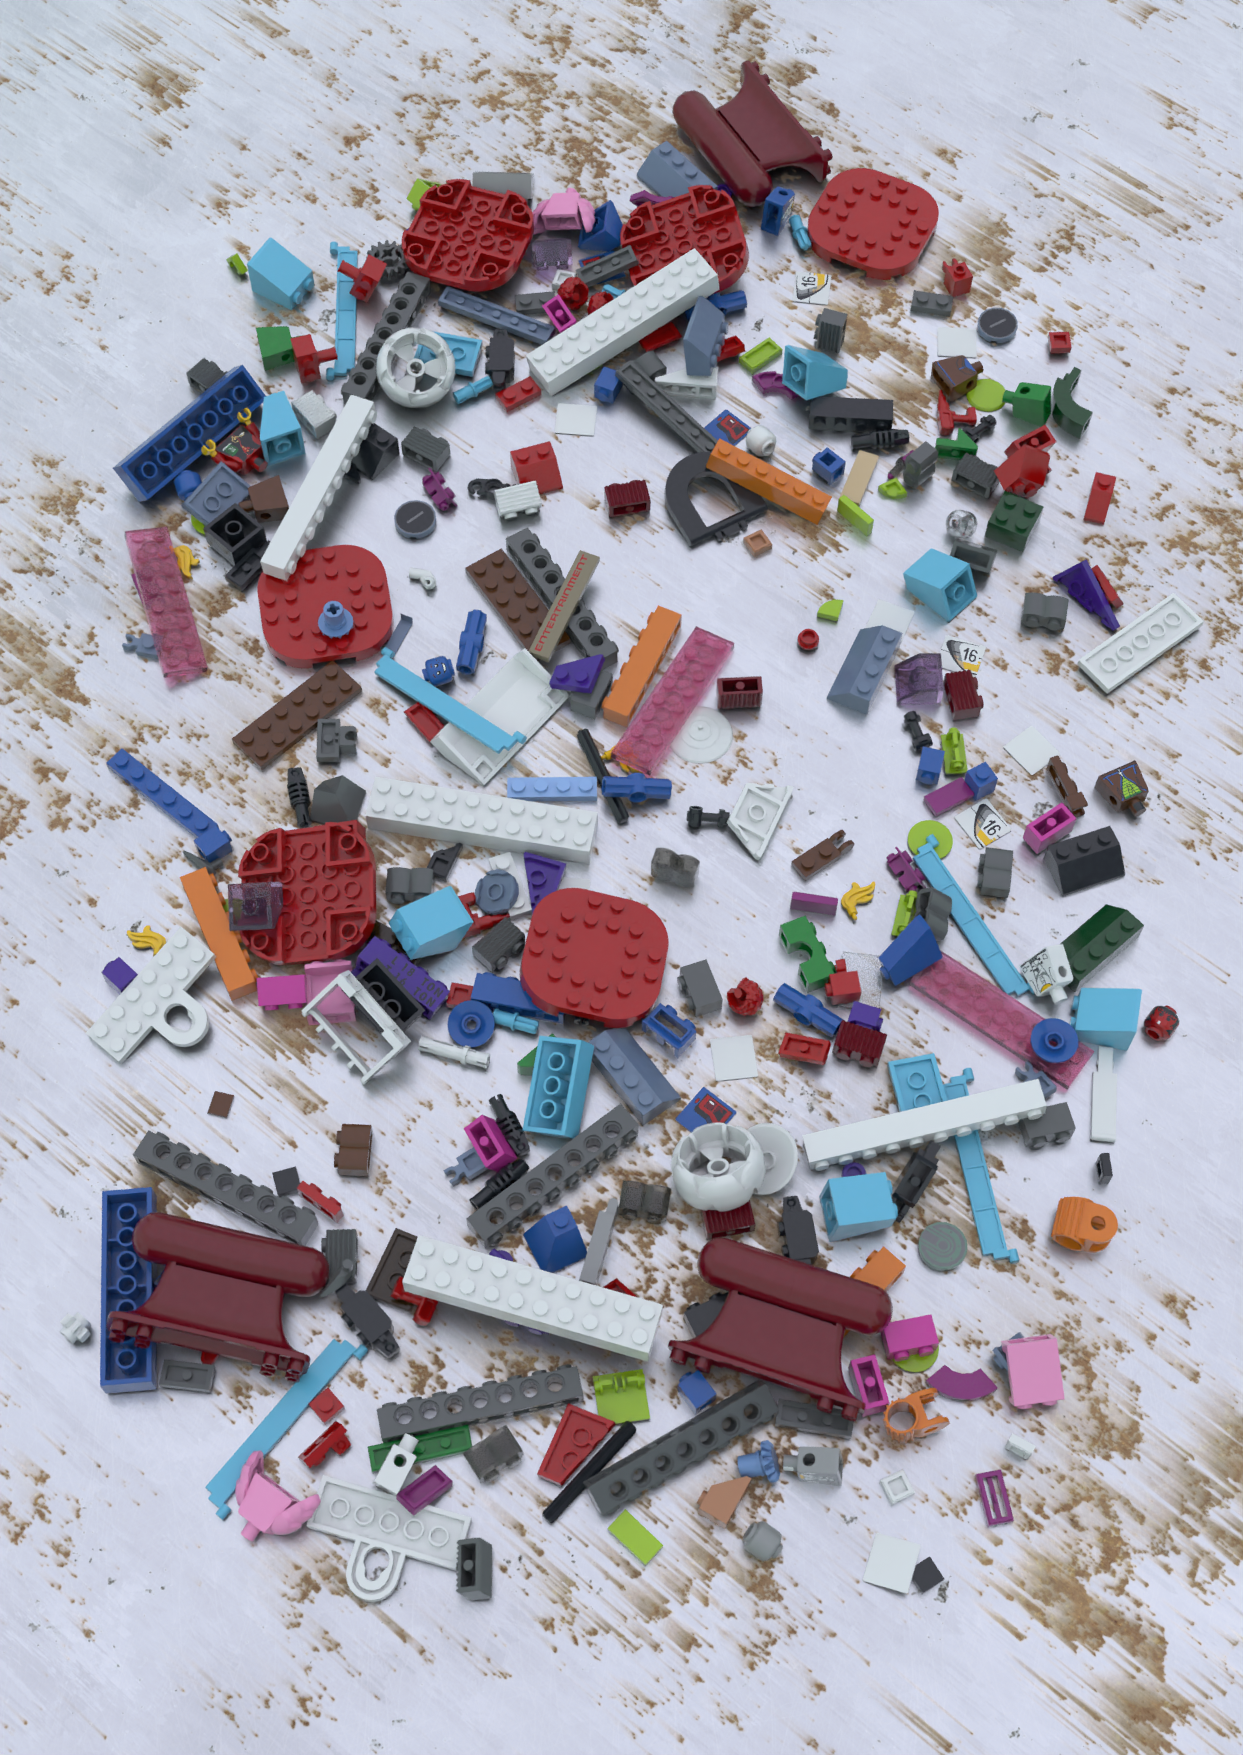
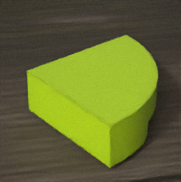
[226,253,248,274]
[878,478,907,499]
[817,599,844,622]

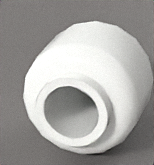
[746,425,776,457]

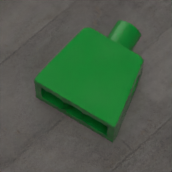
[256,326,303,371]
[1002,382,1051,427]

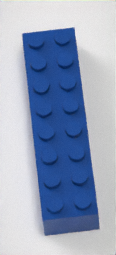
[113,364,266,502]
[100,1187,157,1394]

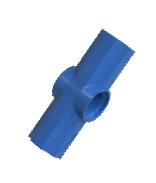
[685,290,747,322]
[456,609,487,675]
[602,773,672,803]
[773,983,844,1038]

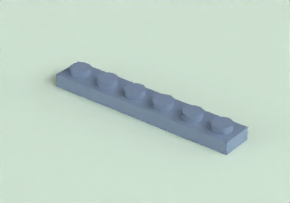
[438,286,555,345]

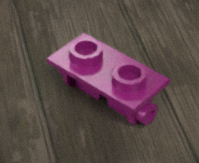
[422,468,458,511]
[886,847,926,892]

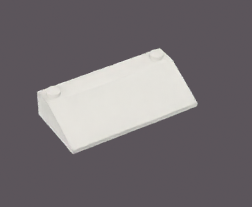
[430,648,570,786]

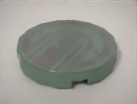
[918,1222,968,1271]

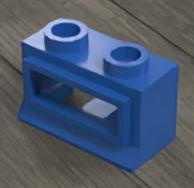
[642,1003,697,1059]

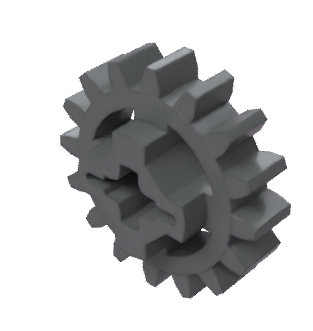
[366,240,409,280]

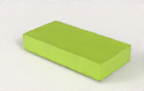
[739,337,783,374]
[837,495,874,537]
[607,1509,663,1566]

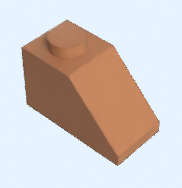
[696,1476,751,1529]

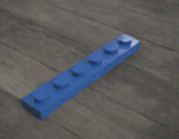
[106,748,219,838]

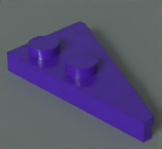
[1052,559,1120,631]
[524,852,566,914]

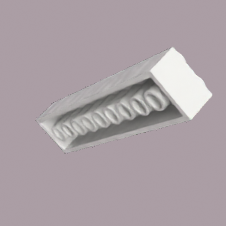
[526,248,720,397]
[365,776,598,864]
[402,1235,663,1362]

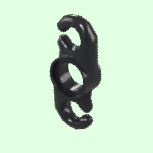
[467,478,516,500]

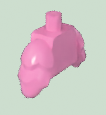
[532,188,595,234]
[235,1451,321,1542]

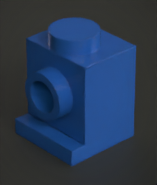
[812,447,846,486]

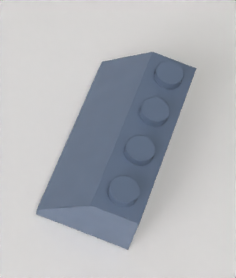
[637,141,718,197]
[683,296,728,376]
[827,625,903,714]
[587,1027,681,1126]

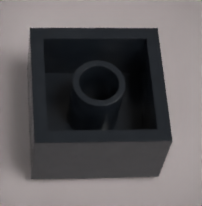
[203,503,267,566]

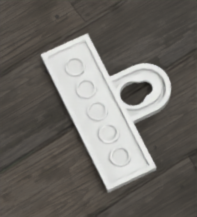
[86,927,217,1064]
[306,1475,472,1602]

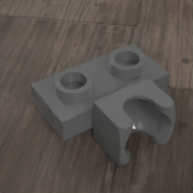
[316,719,357,762]

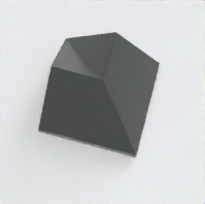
[310,775,366,825]

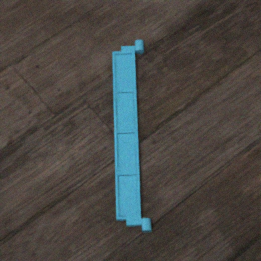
[326,241,358,381]
[375,647,527,754]
[913,834,1035,997]
[943,1068,1020,1264]
[205,1339,368,1520]

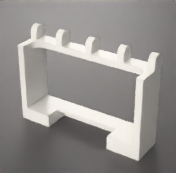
[301,970,411,1085]

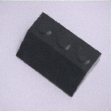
[336,420,400,480]
[1043,826,1125,897]
[342,958,425,1033]

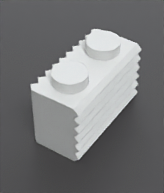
[291,390,337,439]
[493,481,542,520]

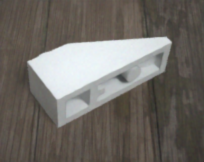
[655,366,718,399]

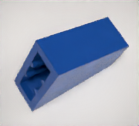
[878,915,943,986]

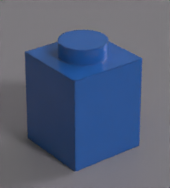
[594,367,623,404]
[916,746,945,785]
[964,761,998,801]
[194,825,232,863]
[677,1370,717,1415]

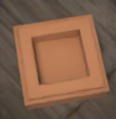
[743,529,773,557]

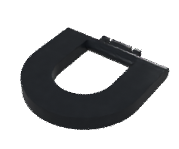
[664,452,768,546]

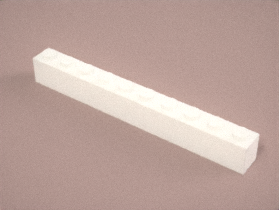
[260,395,377,581]
[802,1079,1047,1171]

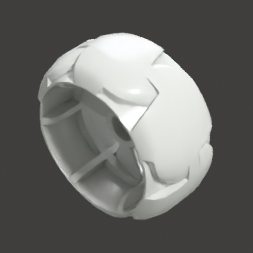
[376,327,456,408]
[671,1122,766,1212]

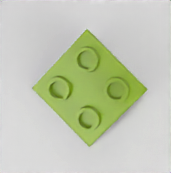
[593,1369,650,1424]

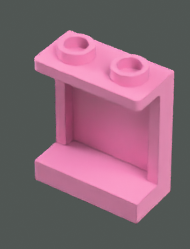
[304,959,356,1025]
[1001,1334,1065,1409]

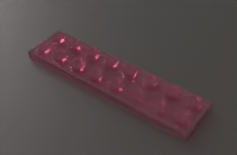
[124,526,208,678]
[611,626,734,775]
[909,950,1094,1090]

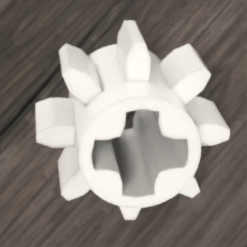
[59,1312,91,1344]

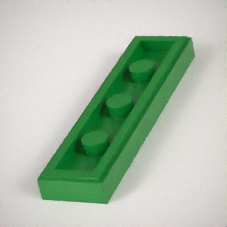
[368,1425,474,1474]

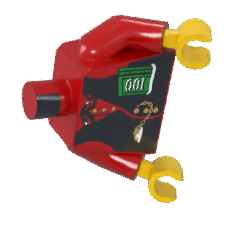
[201,408,267,475]

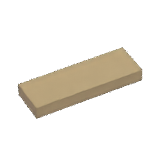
[839,450,879,506]

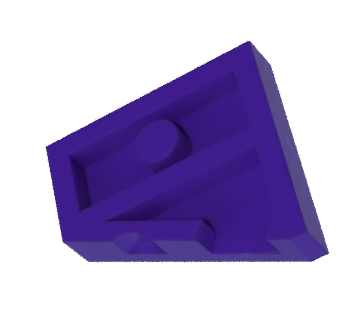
[549,654,605,694]

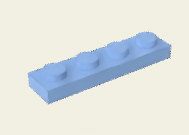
[507,777,597,801]

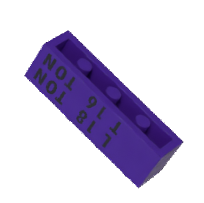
[355,936,450,1020]

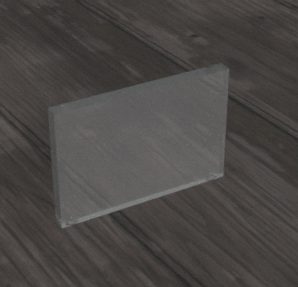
[837,951,882,1009]

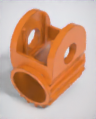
[1051,1197,1118,1253]
[883,1388,950,1444]

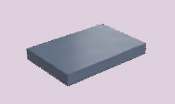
[182,461,250,526]

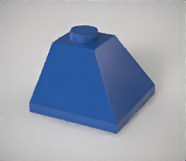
[578,200,623,252]
[523,1205,587,1273]

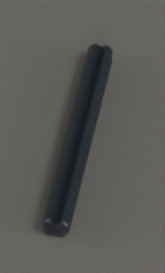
[577,728,629,824]
[542,1421,636,1523]

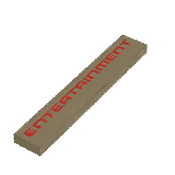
[528,550,600,662]

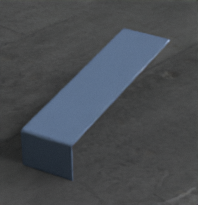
[381,614,413,655]

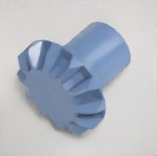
[318,601,353,639]
[737,1440,780,1483]

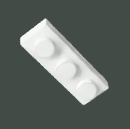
[489,852,532,920]

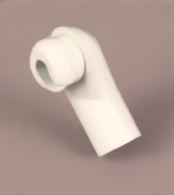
[409,568,436,589]

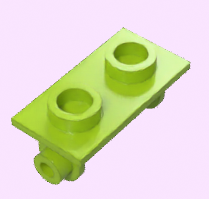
[941,727,968,774]
[891,890,917,937]

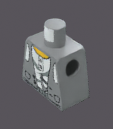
[783,1446,844,1486]

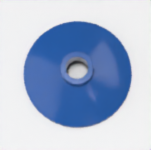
[447,1000,495,1048]
[1030,1018,1079,1063]

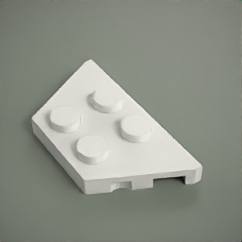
[727,783,794,861]

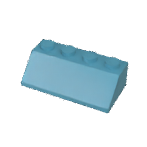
[523,1036,594,1139]

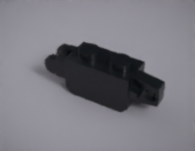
[485,329,515,394]
[891,1140,941,1223]
[777,1196,819,1265]
[335,1283,400,1359]

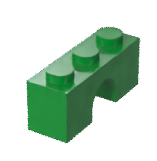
[779,915,836,993]

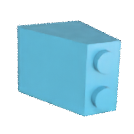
[247,238,314,310]
[782,345,848,400]
[260,391,306,466]
[903,548,977,621]
[389,886,473,960]
[1069,988,1142,1051]
[819,1172,898,1242]

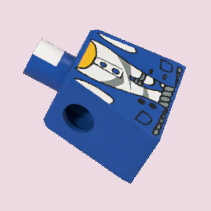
[761,187,795,236]

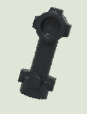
[962,415,997,444]
[904,711,933,752]
[686,806,730,827]

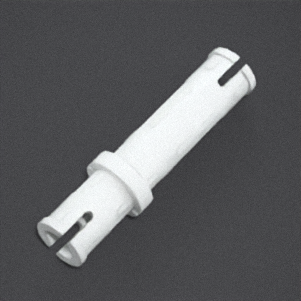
[418,1035,491,1068]

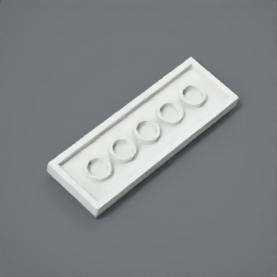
[1077,593,1204,694]

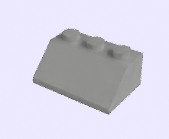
[473,171,534,203]

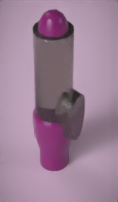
[887,450,914,479]

